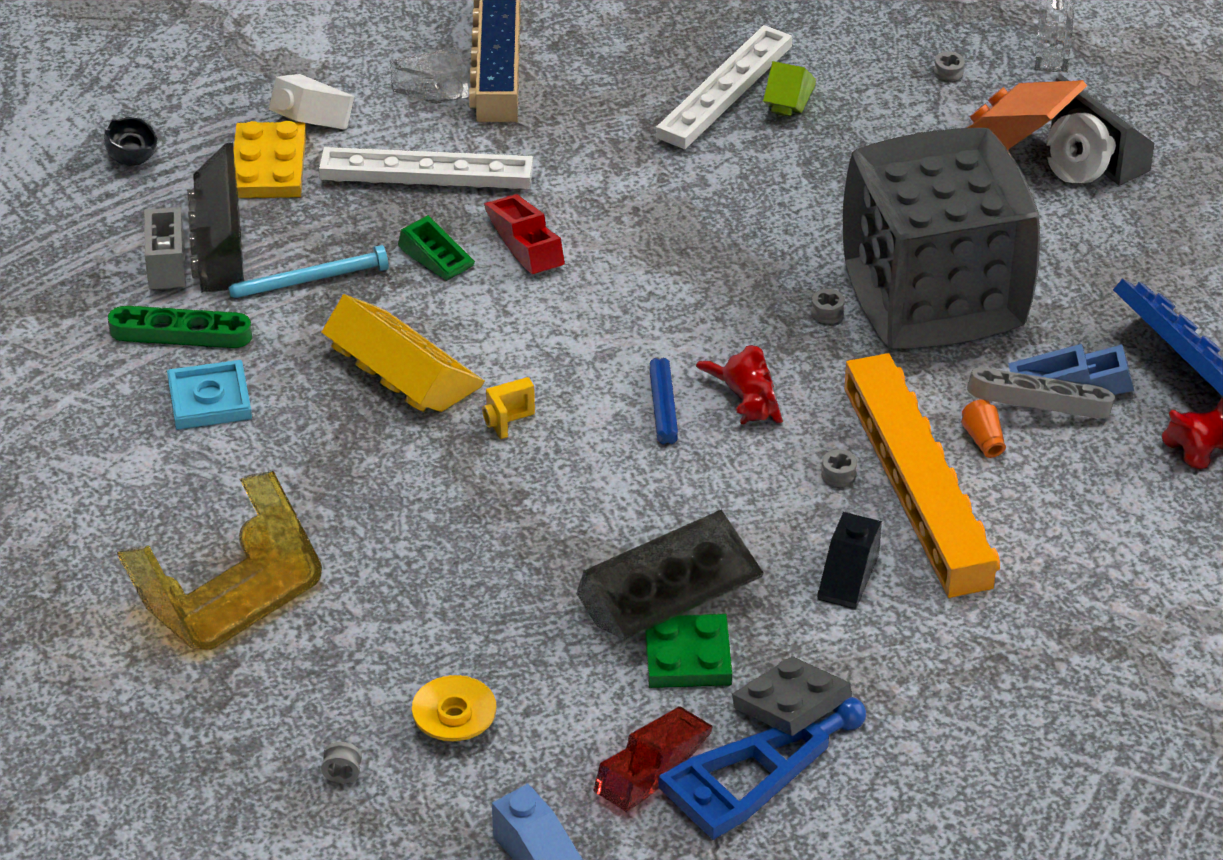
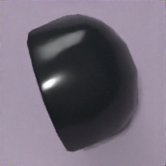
[104,117,158,166]

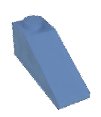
[492,784,583,860]

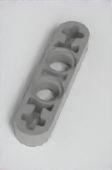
[967,367,1115,418]

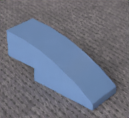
[1008,344,1134,395]

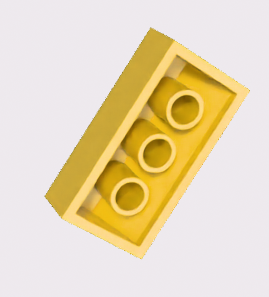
[321,294,485,412]

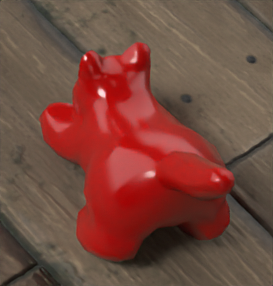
[696,345,783,425]
[1161,398,1223,469]

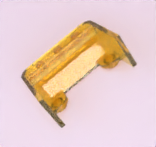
[117,471,322,651]

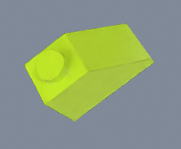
[763,61,817,117]

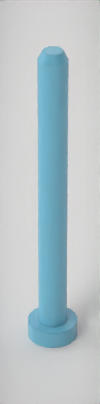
[228,245,389,298]

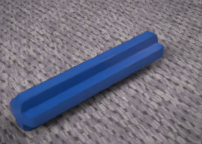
[650,357,678,445]

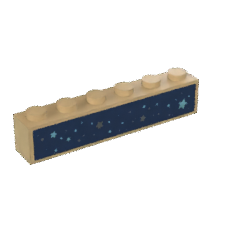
[469,0,521,122]

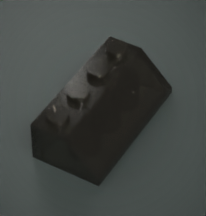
[187,142,244,292]
[576,509,764,640]

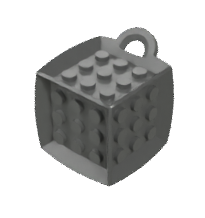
[843,128,1040,349]

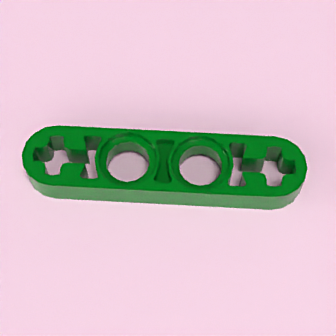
[108,306,252,348]

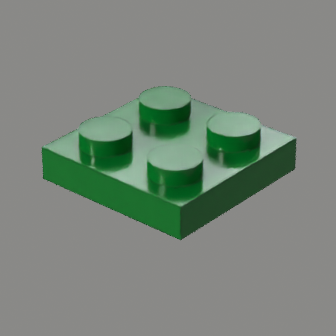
[645,614,732,688]

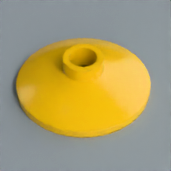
[412,675,497,741]

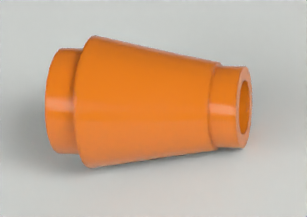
[961,399,1006,458]

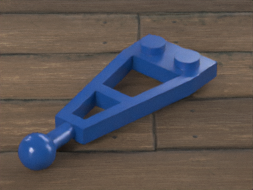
[658,697,866,840]

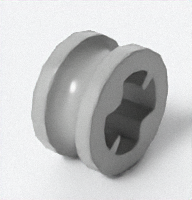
[933,51,965,82]
[811,289,845,324]
[821,449,857,487]
[321,742,362,783]

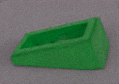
[398,215,475,281]

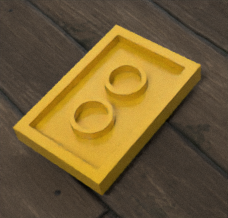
[230,121,306,198]

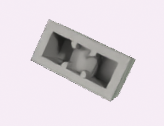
[144,207,186,289]

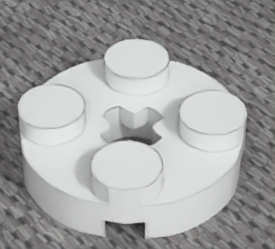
[1046,113,1116,183]

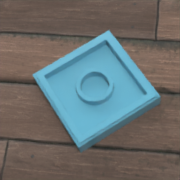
[167,360,252,430]

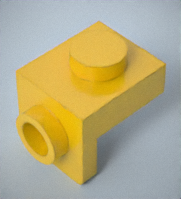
[482,377,535,439]

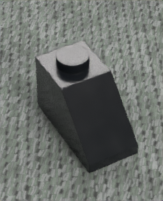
[817,512,882,609]

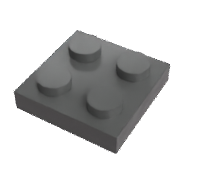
[732,656,852,736]

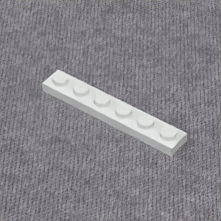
[656,25,792,149]
[319,147,533,189]

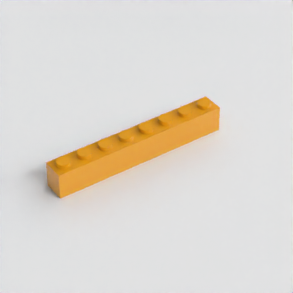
[844,353,1000,598]

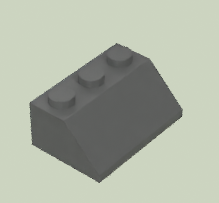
[1050,75,1155,186]

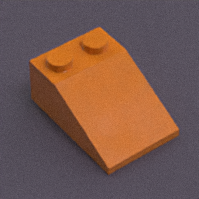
[967,80,1087,150]

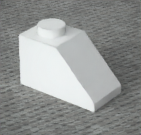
[269,74,355,129]

